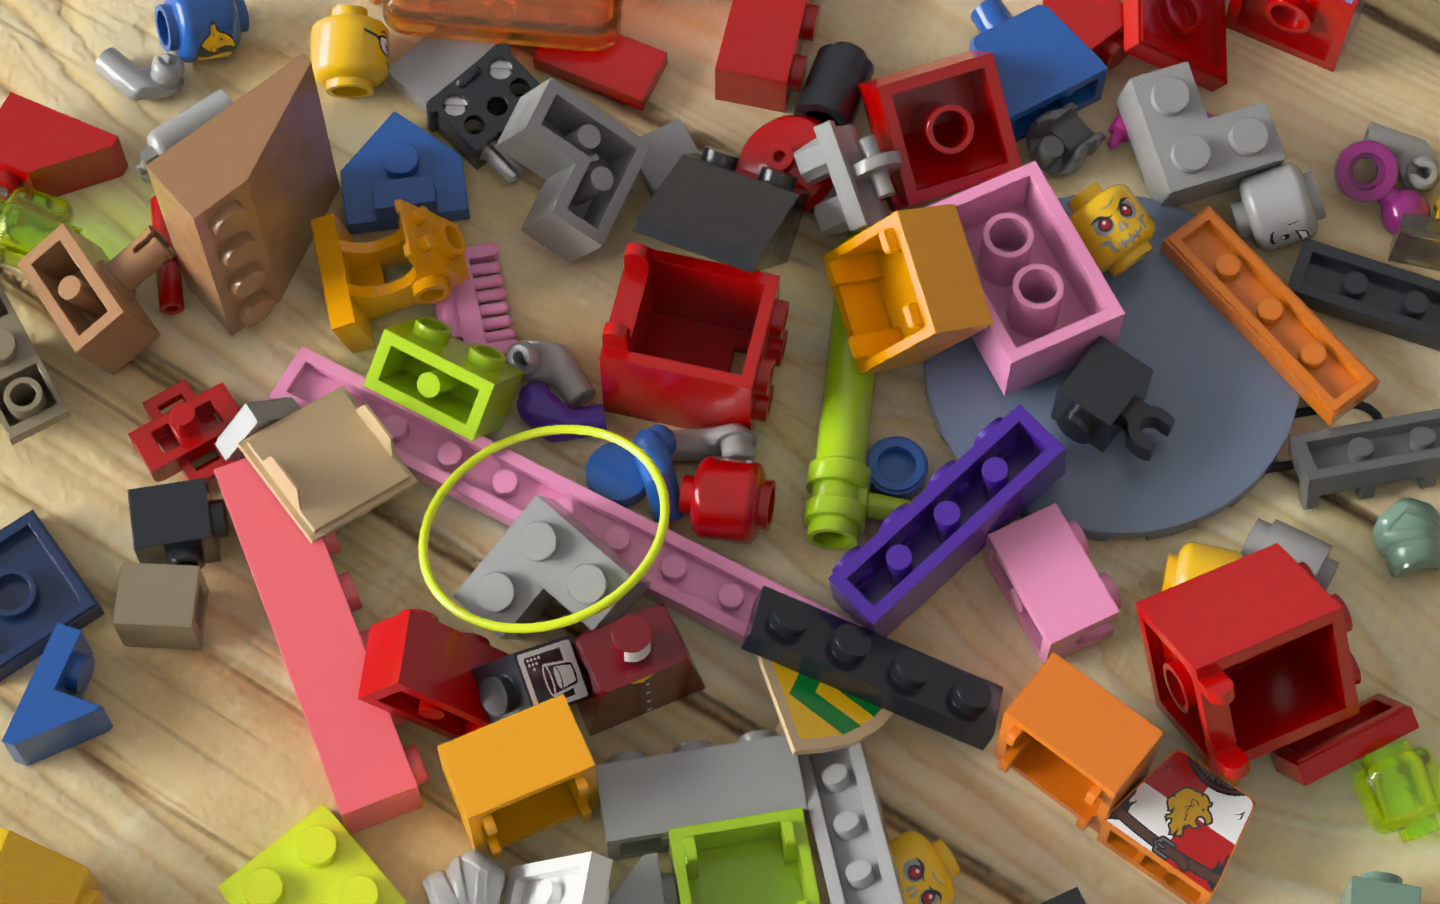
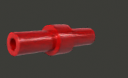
[150,196,185,315]

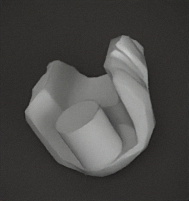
[422,849,505,904]

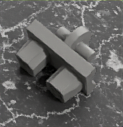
[794,120,904,237]

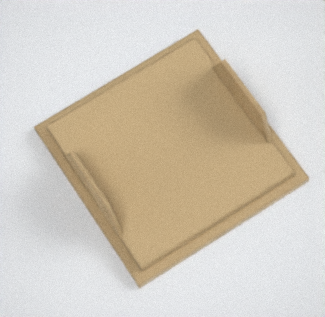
[237,385,418,544]

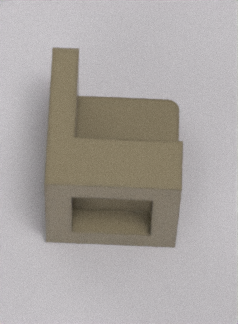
[113,562,209,650]

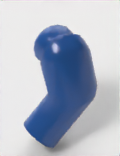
[633,424,684,523]

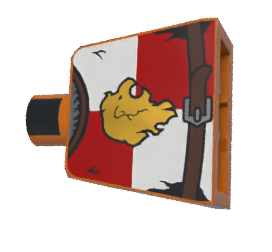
[1097,749,1256,904]

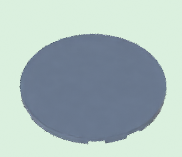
[923,195,1299,541]

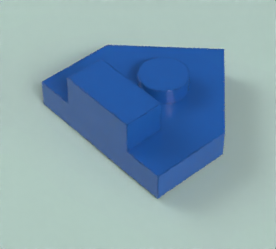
[340,111,470,235]

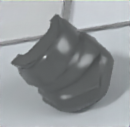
[1026,100,1106,176]

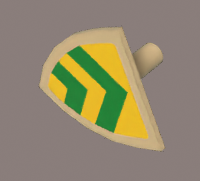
[756,655,895,755]

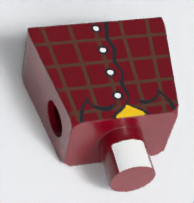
[574,604,705,736]

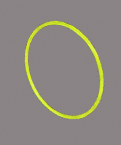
[418,425,670,634]

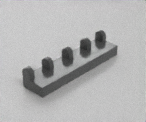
[1288,408,1440,510]

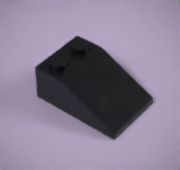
[632,146,810,273]

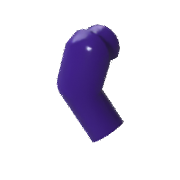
[517,381,607,443]

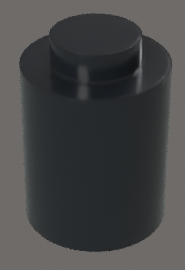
[793,41,874,126]

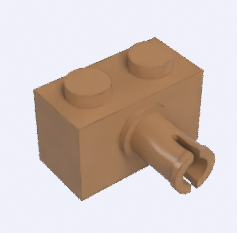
[16,223,176,375]

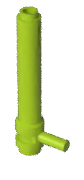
[802,233,913,550]

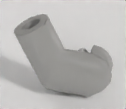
[1362,122,1440,194]

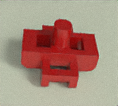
[128,379,240,482]

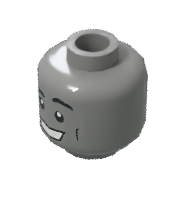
[1230,162,1326,252]

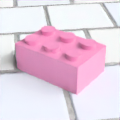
[927,161,1125,396]

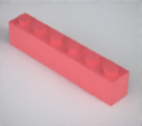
[214,458,429,835]

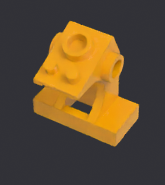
[310,199,469,353]

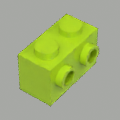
[363,316,524,441]

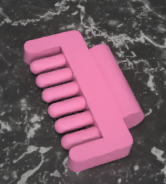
[434,243,517,355]

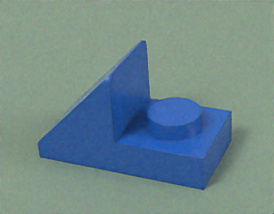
[2,622,113,766]

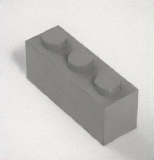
[596,729,808,861]

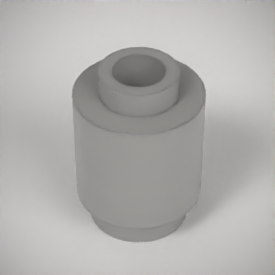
[1240,518,1339,591]

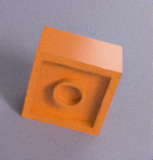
[994,652,1164,834]

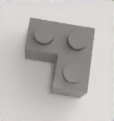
[1116,61,1286,206]
[495,77,652,263]
[453,495,651,640]

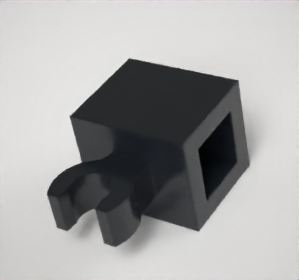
[1051,336,1175,461]

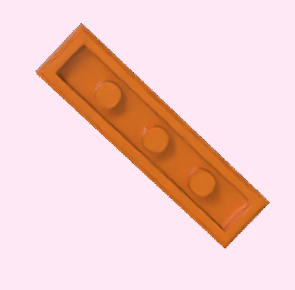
[1160,206,1380,426]

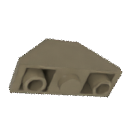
[0,284,71,445]

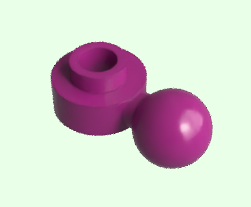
[1334,140,1431,238]

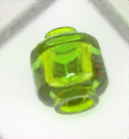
[0,187,83,270]
[1352,738,1440,843]

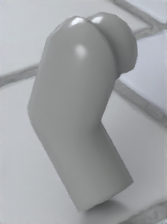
[94,47,185,101]
[506,340,596,409]
[671,423,757,462]

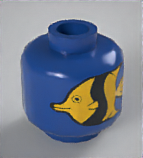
[155,0,249,63]

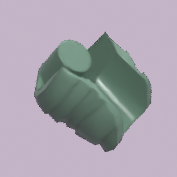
[1372,498,1440,578]

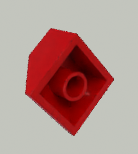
[858,50,1022,206]

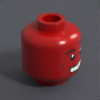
[679,456,776,544]

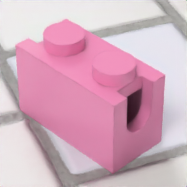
[983,503,1121,664]

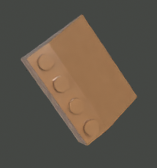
[146,54,340,336]

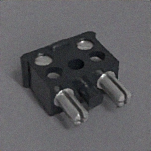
[426,43,540,185]

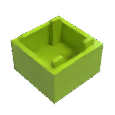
[668,807,821,904]

